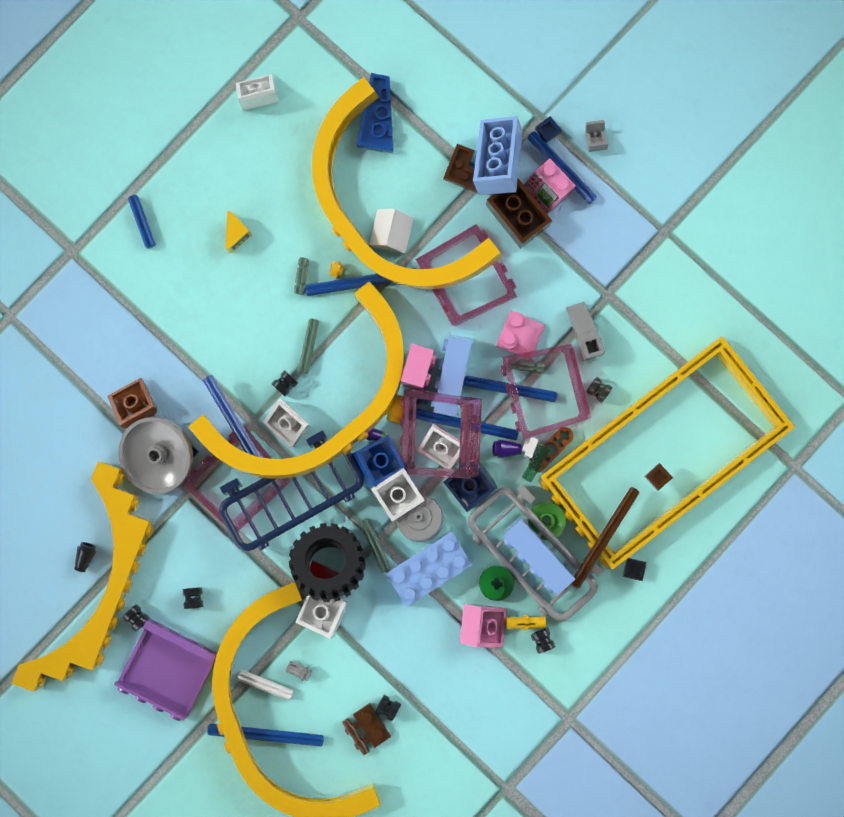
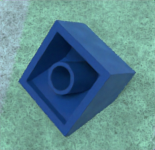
[352,435,406,489]

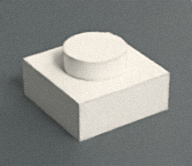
[522,437,538,458]

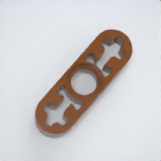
[529,427,574,472]

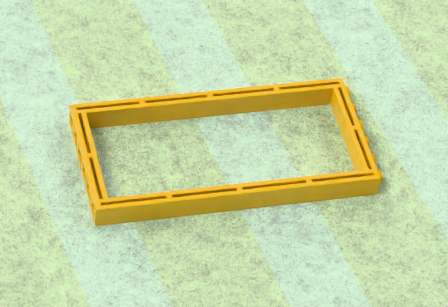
[539,336,795,570]

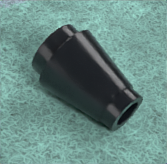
[74,542,96,572]

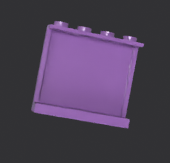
[114,619,217,721]

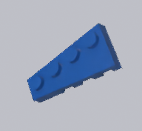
[356,73,394,154]

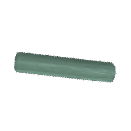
[298,318,319,374]
[359,518,391,573]

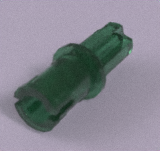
[522,444,550,482]

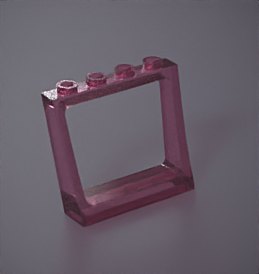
[415,224,518,327]
[501,344,592,439]
[399,389,482,479]
[183,425,291,531]

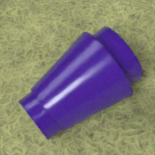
[492,439,522,458]

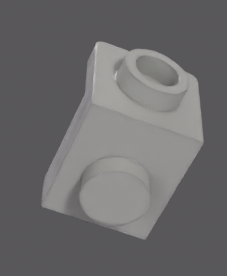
[585,120,608,152]

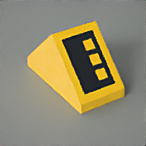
[225,211,252,253]

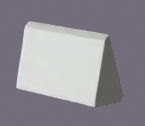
[236,74,279,111]
[369,209,414,254]
[263,399,311,448]
[417,424,466,471]
[371,468,425,521]

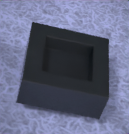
[622,558,647,581]

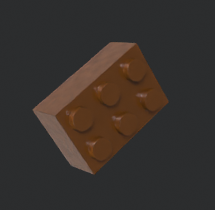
[486,178,552,249]

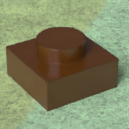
[644,463,673,491]

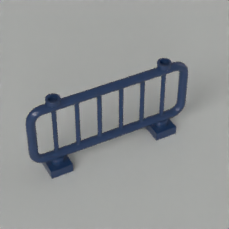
[219,430,364,551]

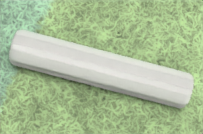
[237,670,293,700]

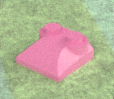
[496,311,545,360]

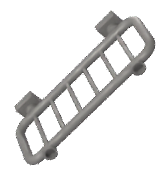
[468,484,603,622]

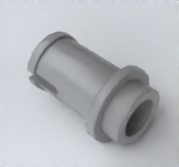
[286,660,312,681]

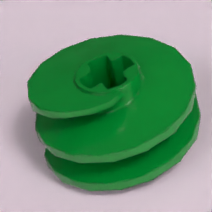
[479,566,514,601]

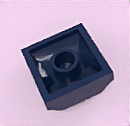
[443,458,497,512]

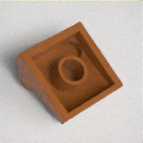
[107,378,157,428]

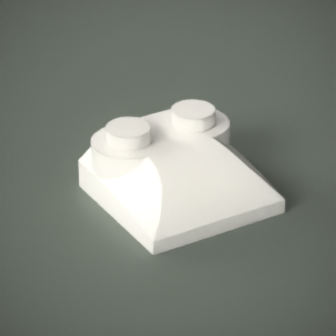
[295,596,348,639]

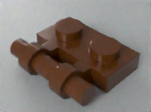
[342,702,391,755]

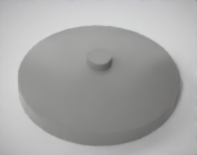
[119,416,193,494]

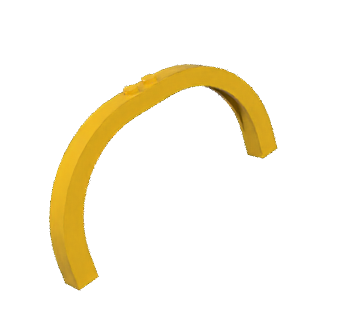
[312,77,503,289]
[188,281,404,479]
[212,582,380,817]

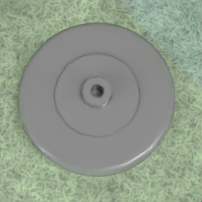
[397,495,444,542]

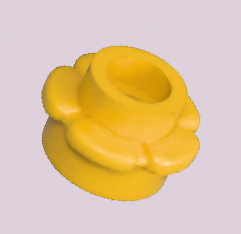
[329,261,344,279]

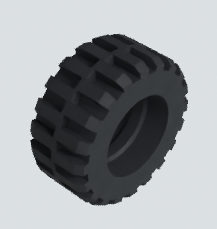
[289,523,366,602]

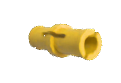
[506,615,546,631]

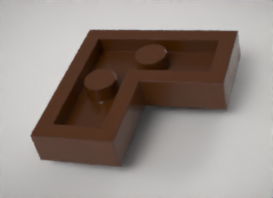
[443,144,478,193]

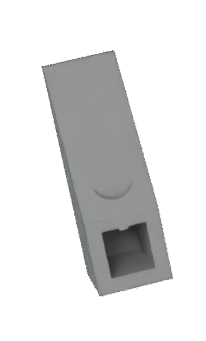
[566,302,605,362]

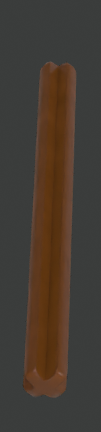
[571,487,639,589]

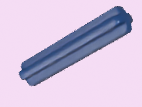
[128,195,156,249]

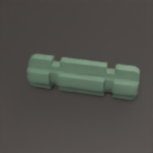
[294,257,309,295]
[507,358,545,373]

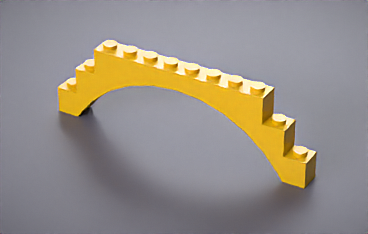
[11,461,154,692]

